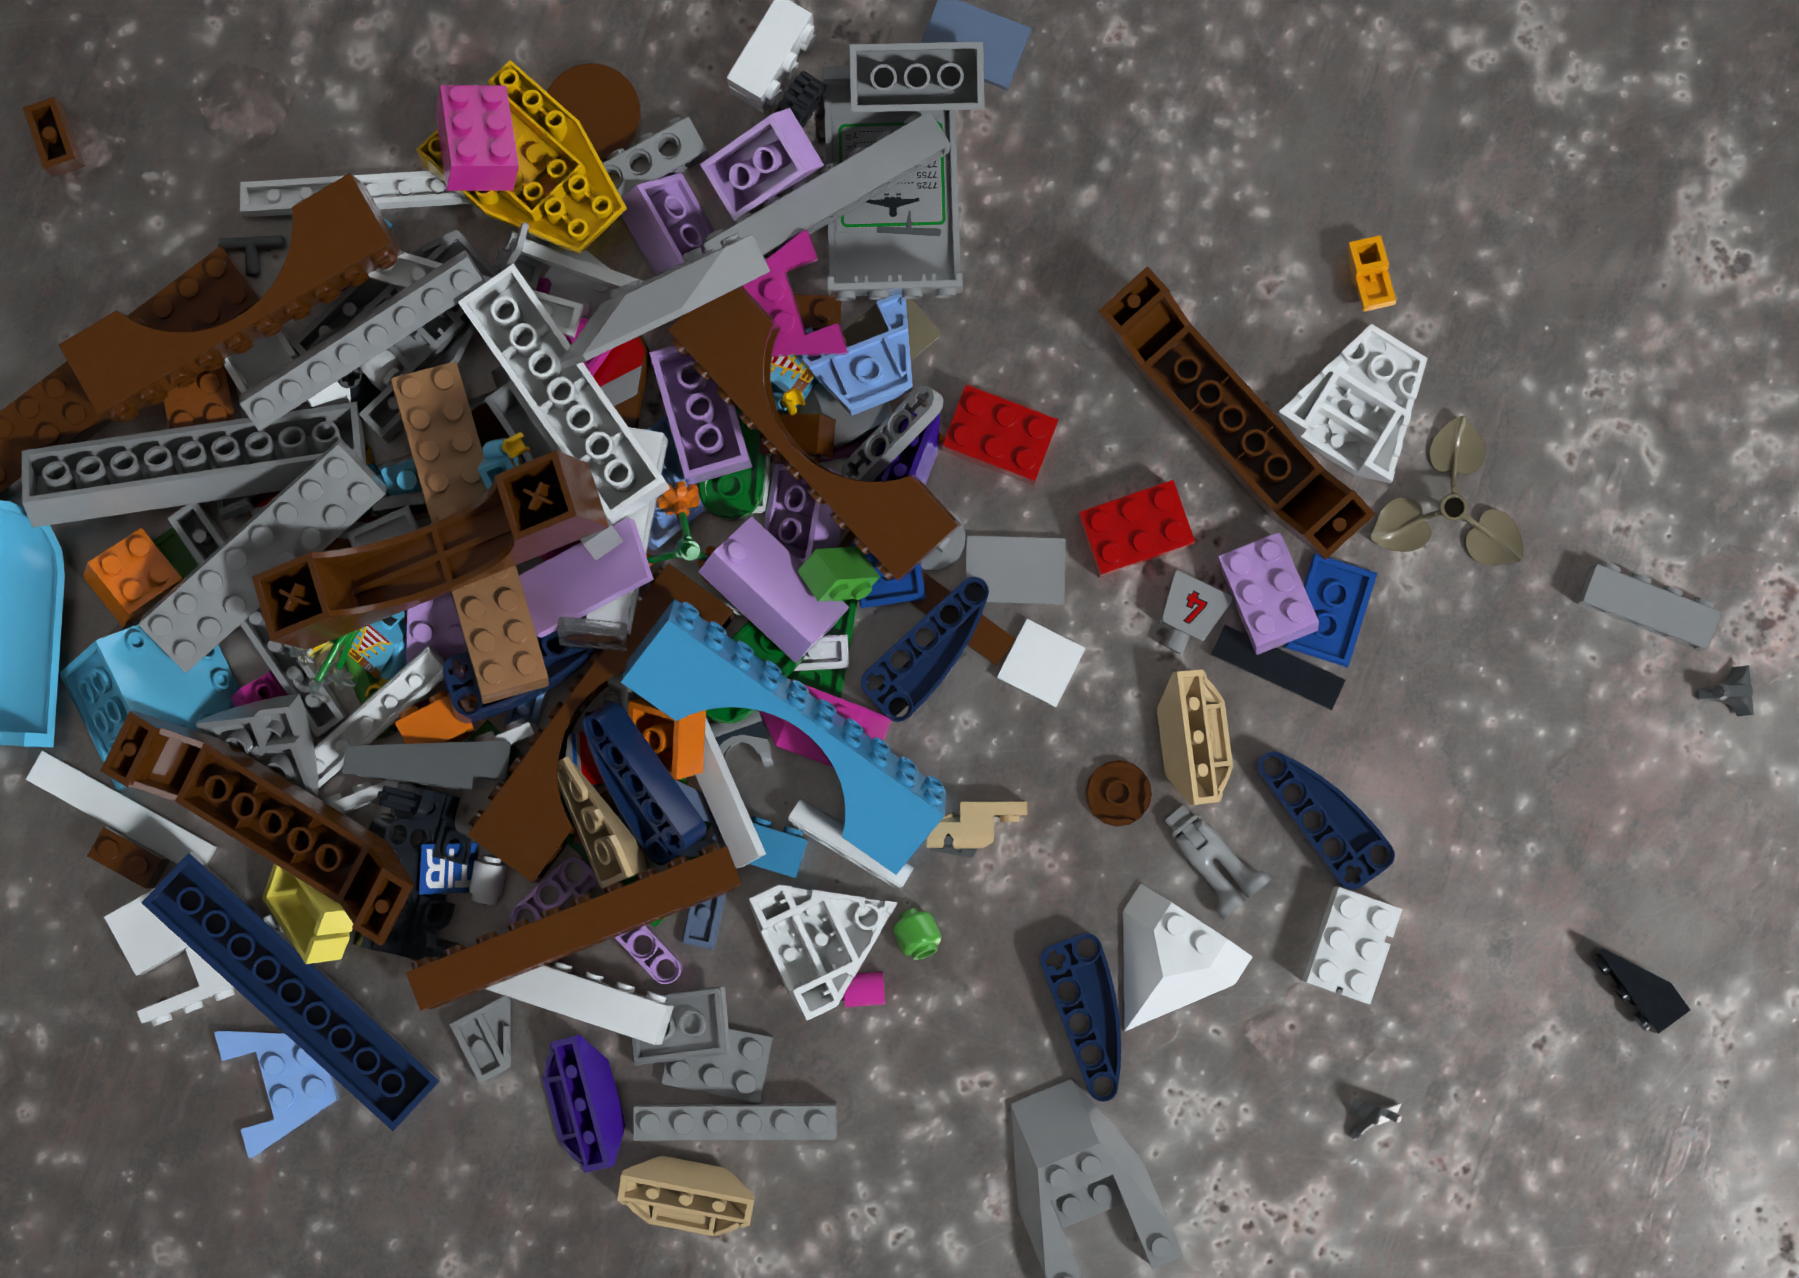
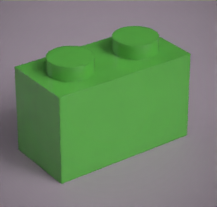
[798,547,880,602]

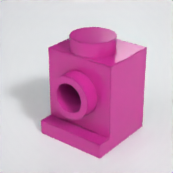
[230,670,288,708]

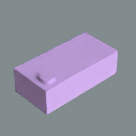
[649,345,752,485]
[698,516,849,663]

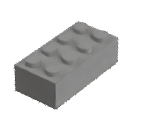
[849,42,984,112]

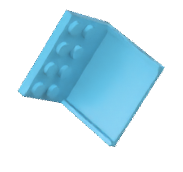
[59,625,240,791]

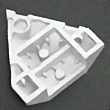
[1123,883,1252,1032]
[748,885,898,1021]

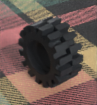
[774,71,827,128]

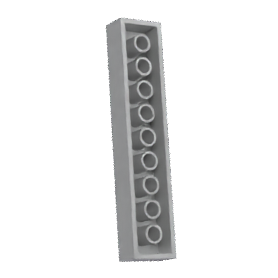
[22,402,366,528]

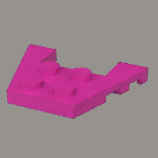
[743,230,849,357]

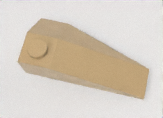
[558,757,648,889]

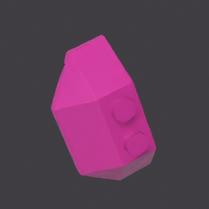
[760,679,891,768]

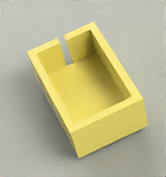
[262,864,353,964]

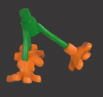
[646,481,722,583]

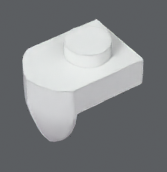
[360,349,404,392]

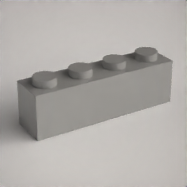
[1576,562,1722,651]

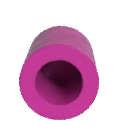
[841,971,885,1008]

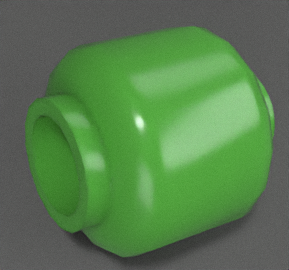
[893,908,942,960]

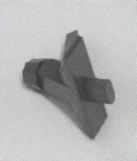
[1697,665,1754,717]
[1350,1099,1402,1141]

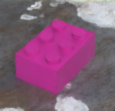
[435,85,519,191]

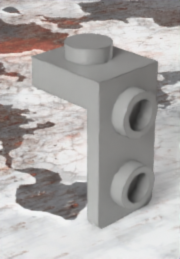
[494,222,543,290]

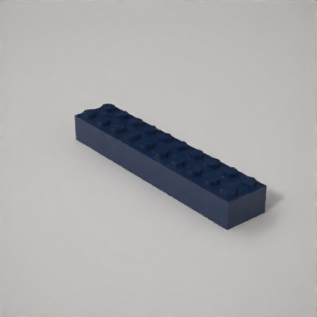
[141,851,440,1131]

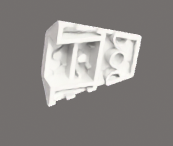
[1277,324,1428,484]

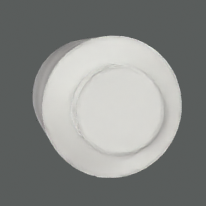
[469,855,507,905]

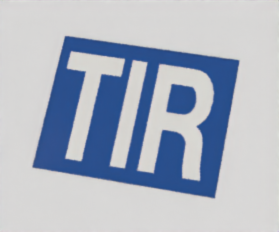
[419,843,478,894]

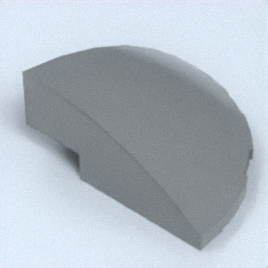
[195,693,319,798]

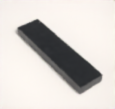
[1211,625,1346,710]

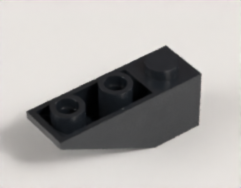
[1592,947,1691,1034]

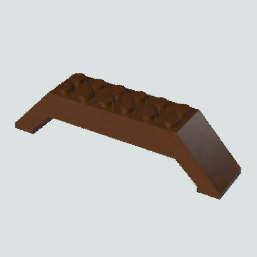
[1097,266,1376,560]
[100,711,415,946]

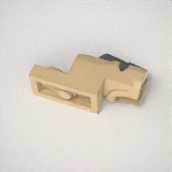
[927,802,1027,857]

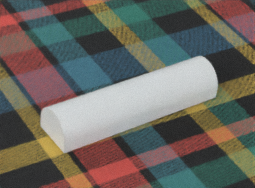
[787,798,914,890]

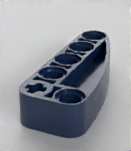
[861,576,989,723]
[443,619,604,723]
[582,701,707,866]
[1255,751,1395,890]
[1039,932,1121,1102]

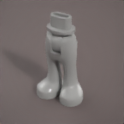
[1164,804,1271,919]

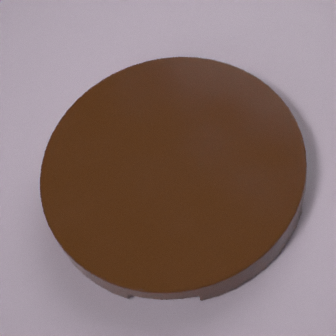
[547,63,641,161]

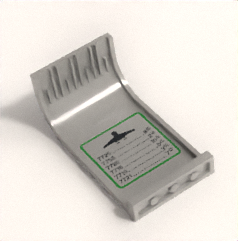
[823,66,963,301]

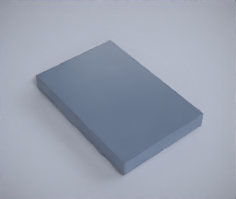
[921,0,1032,91]

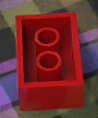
[942,384,1059,486]
[1077,480,1195,578]

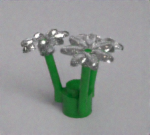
[283,629,360,703]

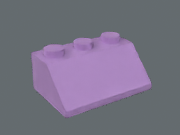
[621,172,714,276]
[763,463,841,564]

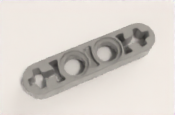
[841,386,943,482]

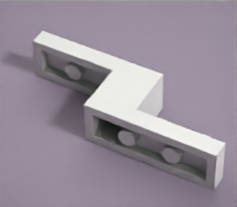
[137,914,283,1026]

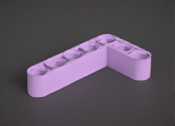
[510,857,683,984]

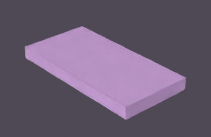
[519,517,654,638]

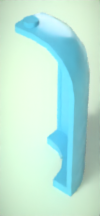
[0,500,65,748]

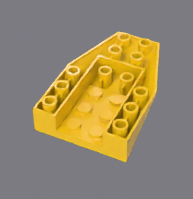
[416,60,627,255]

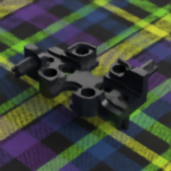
[353,782,471,961]

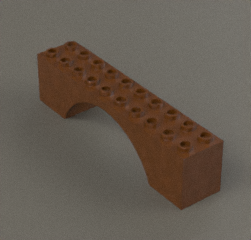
[59,173,404,423]
[668,285,961,581]
[252,450,609,649]
[467,563,736,883]

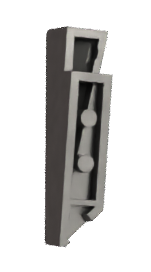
[342,741,511,790]

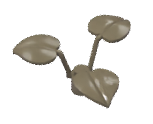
[1371,416,1523,565]

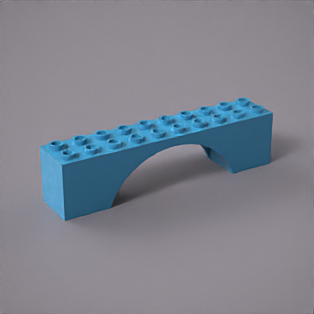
[621,599,946,875]

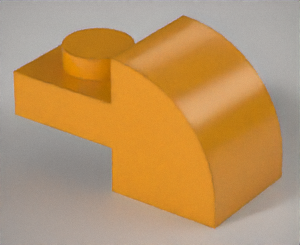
[1348,235,1396,312]

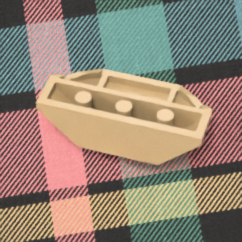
[1157,669,1233,805]
[617,1155,755,1236]

